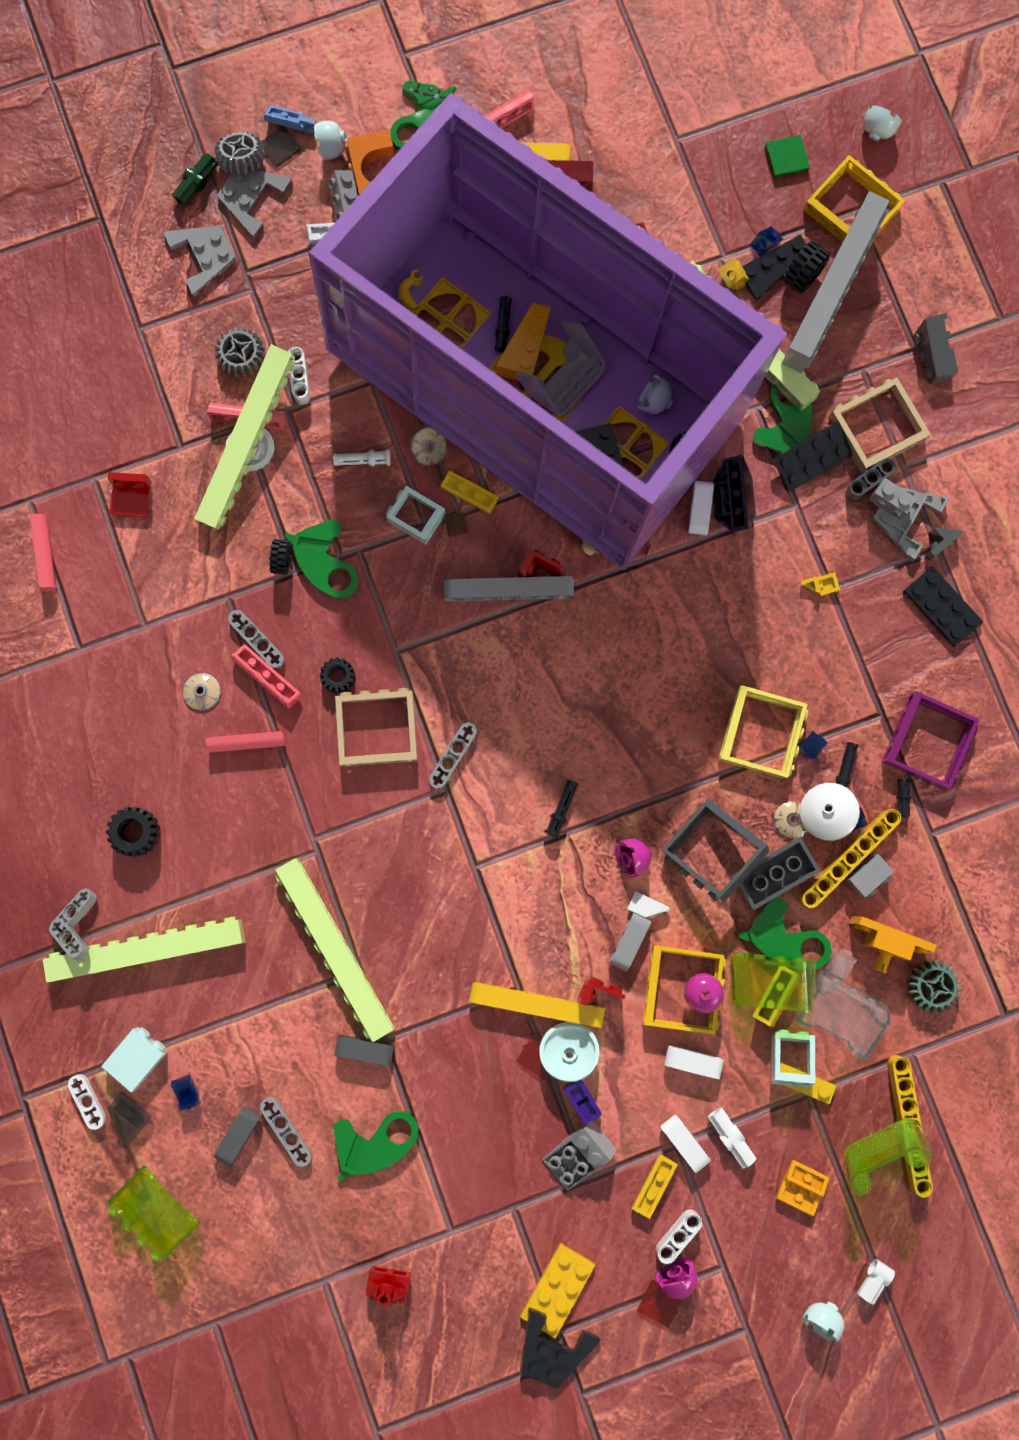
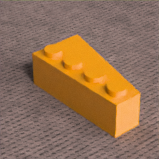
[495,302,551,381]

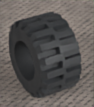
[783,241,830,294]
[106,807,160,857]

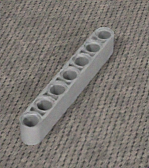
[443,576,574,601]

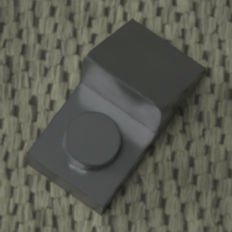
[924,528,963,561]

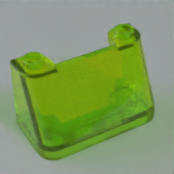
[844,1118,933,1197]

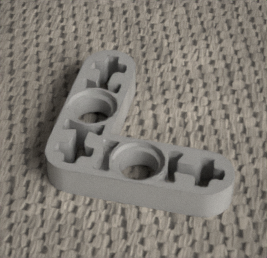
[49,888,97,961]

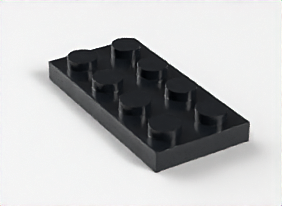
[772,422,853,492]
[903,566,983,647]

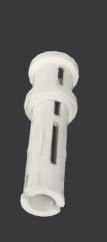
[333,449,391,467]

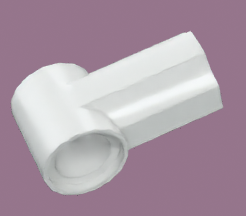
[857,1259,895,1305]

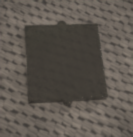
[261,126,302,168]

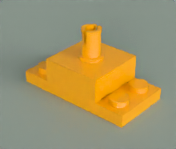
[849,916,937,974]

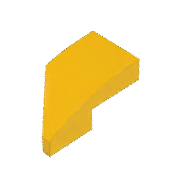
[801,572,840,596]

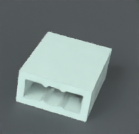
[101,1027,168,1092]

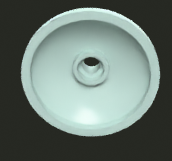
[540,1022,599,1082]

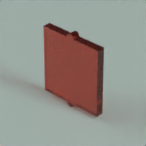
[516,1033,549,1080]
[637,1279,682,1328]

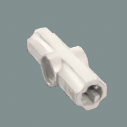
[708,1108,757,1169]

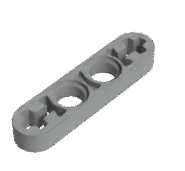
[228,610,285,669]
[429,722,477,789]
[260,1097,312,1167]

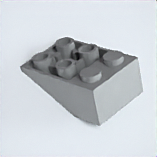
[542,1121,617,1191]

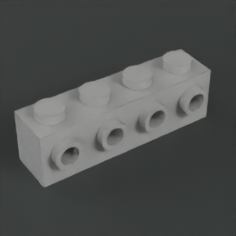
[328,170,358,221]

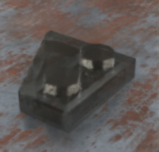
[107,1091,152,1149]

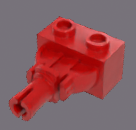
[365,1265,411,1307]

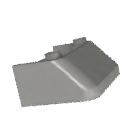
[515,322,606,416]

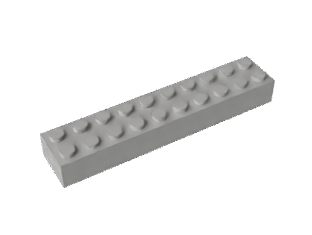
[781,191,890,373]

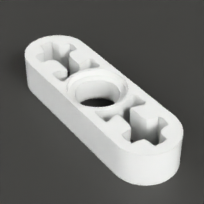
[68,1074,106,1130]

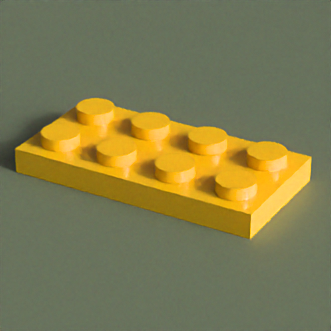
[520,1243,595,1338]

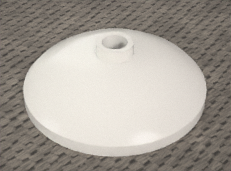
[800,783,860,841]

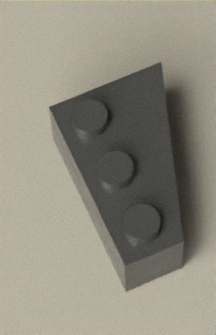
[914,313,958,384]

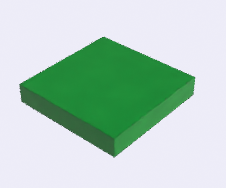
[765,134,810,178]

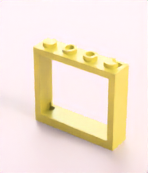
[718,685,808,779]

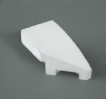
[628,891,671,918]

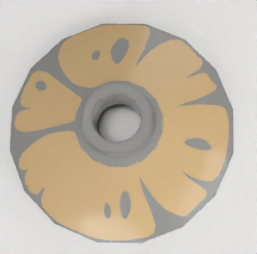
[183,673,221,711]

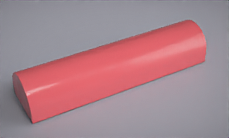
[484,91,534,128]
[207,403,286,430]
[30,514,56,592]
[231,644,301,709]
[205,731,286,753]

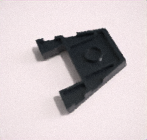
[520,1307,600,1389]

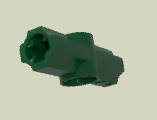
[171,153,218,206]

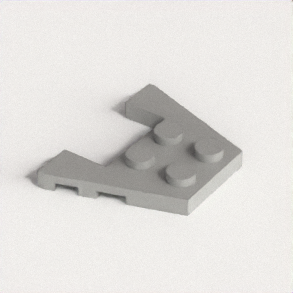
[217,170,293,239]
[163,225,236,297]
[872,487,949,561]

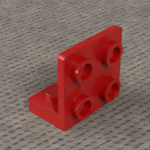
[107,472,152,517]
[518,549,564,577]
[577,977,626,1006]

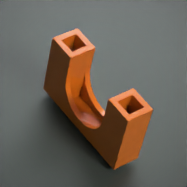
[345,129,394,195]

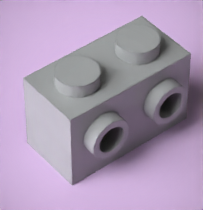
[869,478,917,520]
[845,854,894,898]

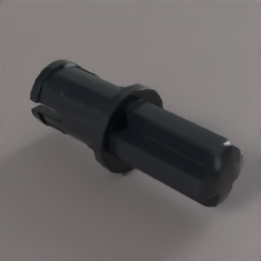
[896,779,912,818]

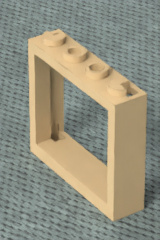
[829,378,931,474]
[335,688,418,767]

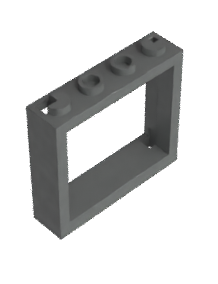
[662,799,770,903]

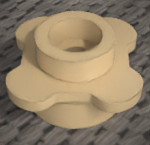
[581,540,600,556]

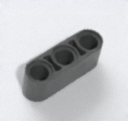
[845,458,896,501]
[334,1035,394,1065]
[213,1106,261,1167]

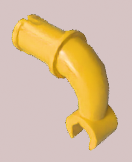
[397,269,423,313]

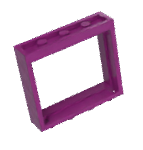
[881,691,980,791]

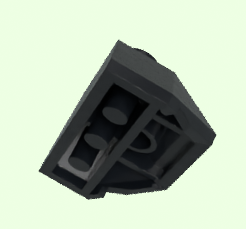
[712,455,756,533]

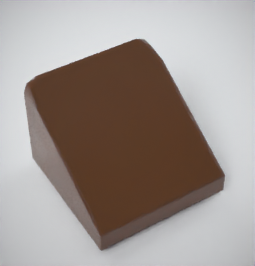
[445,512,467,537]

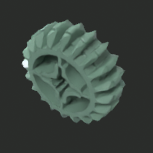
[907,960,962,1014]

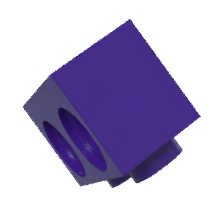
[563,1080,602,1125]

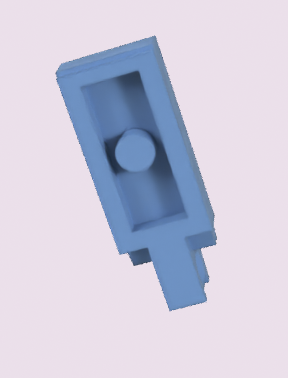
[264,105,316,134]

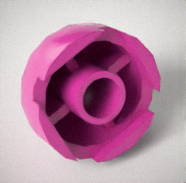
[615,838,652,878]
[684,973,724,1014]
[656,1257,698,1299]

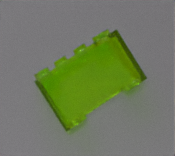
[730,952,816,1012]
[107,1165,200,1262]

